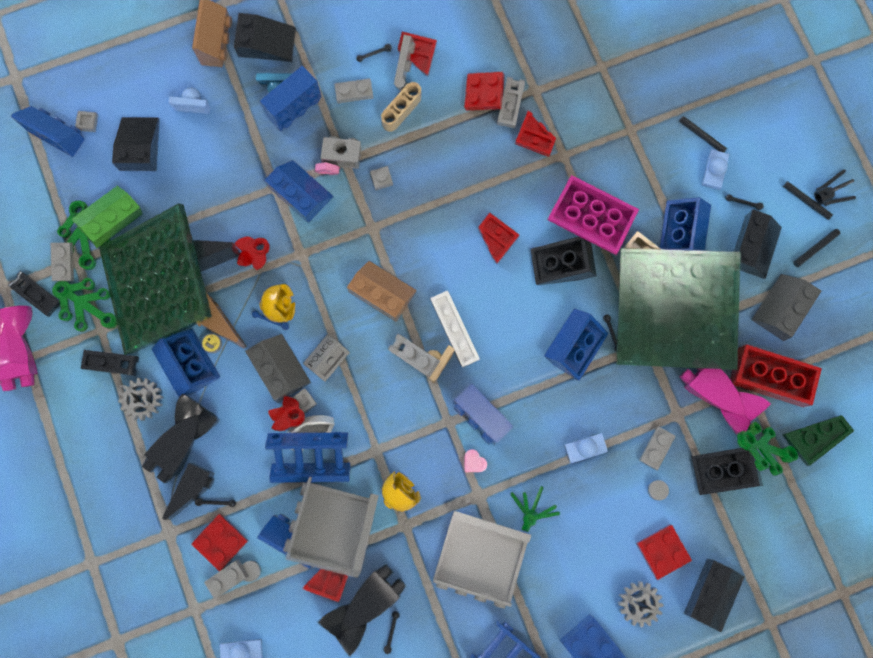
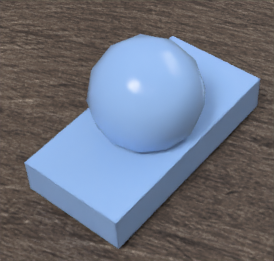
[169,88,211,114]
[702,149,729,190]
[564,433,608,464]
[220,639,263,658]

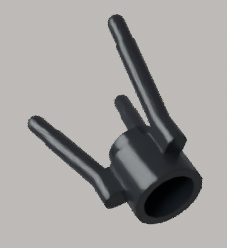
[814,169,856,206]

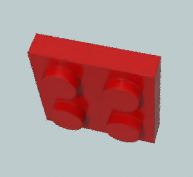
[464,72,504,111]
[191,514,249,572]
[636,524,692,580]

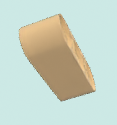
[381,82,421,132]

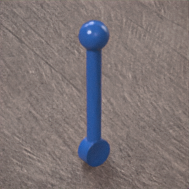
[252,311,289,330]

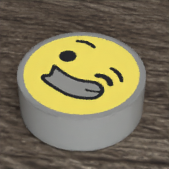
[202,334,222,354]

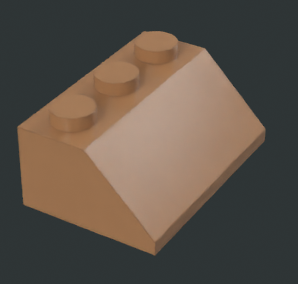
[192,0,232,67]
[347,261,417,322]

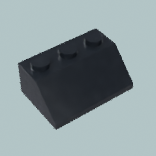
[729,209,782,279]
[684,558,745,633]

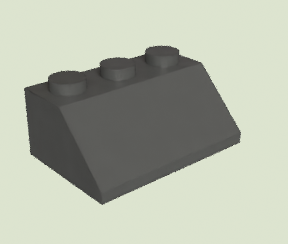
[751,274,821,341]
[245,334,311,403]

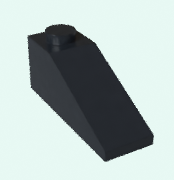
[162,463,215,520]

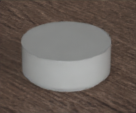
[648,480,669,500]
[243,561,261,582]

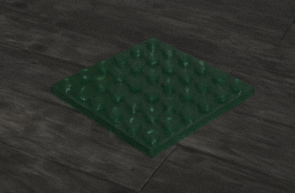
[99,204,212,355]
[616,248,741,370]

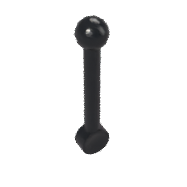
[356,44,392,62]
[725,194,764,210]
[603,314,622,352]
[195,498,236,507]
[384,611,400,654]

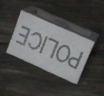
[303,334,350,382]

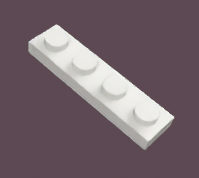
[430,291,480,368]

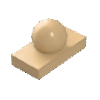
[427,345,455,383]

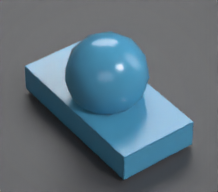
[256,73,292,93]

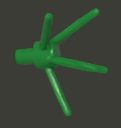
[510,486,560,532]

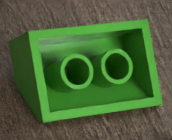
[71,186,142,248]

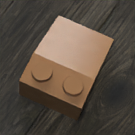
[187,293,247,349]

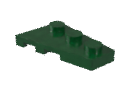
[782,415,854,466]

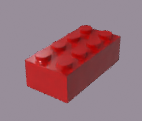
[730,344,822,407]

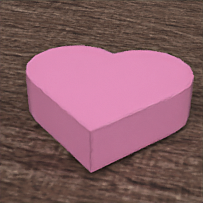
[315,162,340,175]
[464,449,487,472]

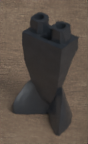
[141,393,220,483]
[318,564,406,657]

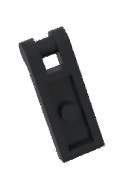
[8,271,60,317]
[80,350,139,376]

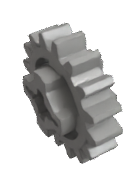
[118,378,163,421]
[618,581,664,628]

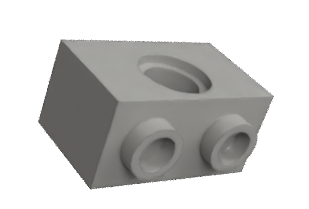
[321,136,362,169]

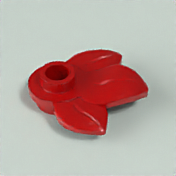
[234,236,270,270]
[268,396,305,432]

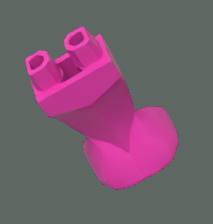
[0,305,38,391]
[679,356,771,435]

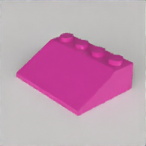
[547,175,639,255]

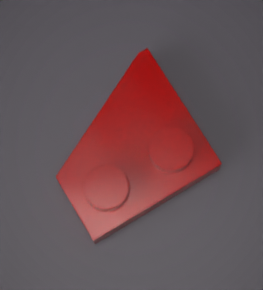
[397,31,437,76]
[515,111,556,157]
[478,213,519,264]
[303,569,348,602]

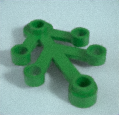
[57,200,111,270]
[52,278,118,332]
[737,422,798,476]

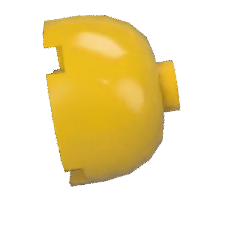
[259,284,295,323]
[382,471,421,512]

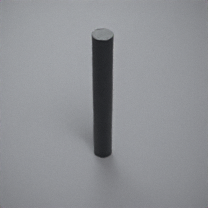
[679,116,727,152]
[783,181,833,220]
[793,229,841,267]

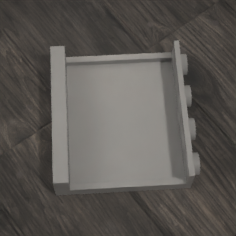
[284,477,379,578]
[433,511,531,609]

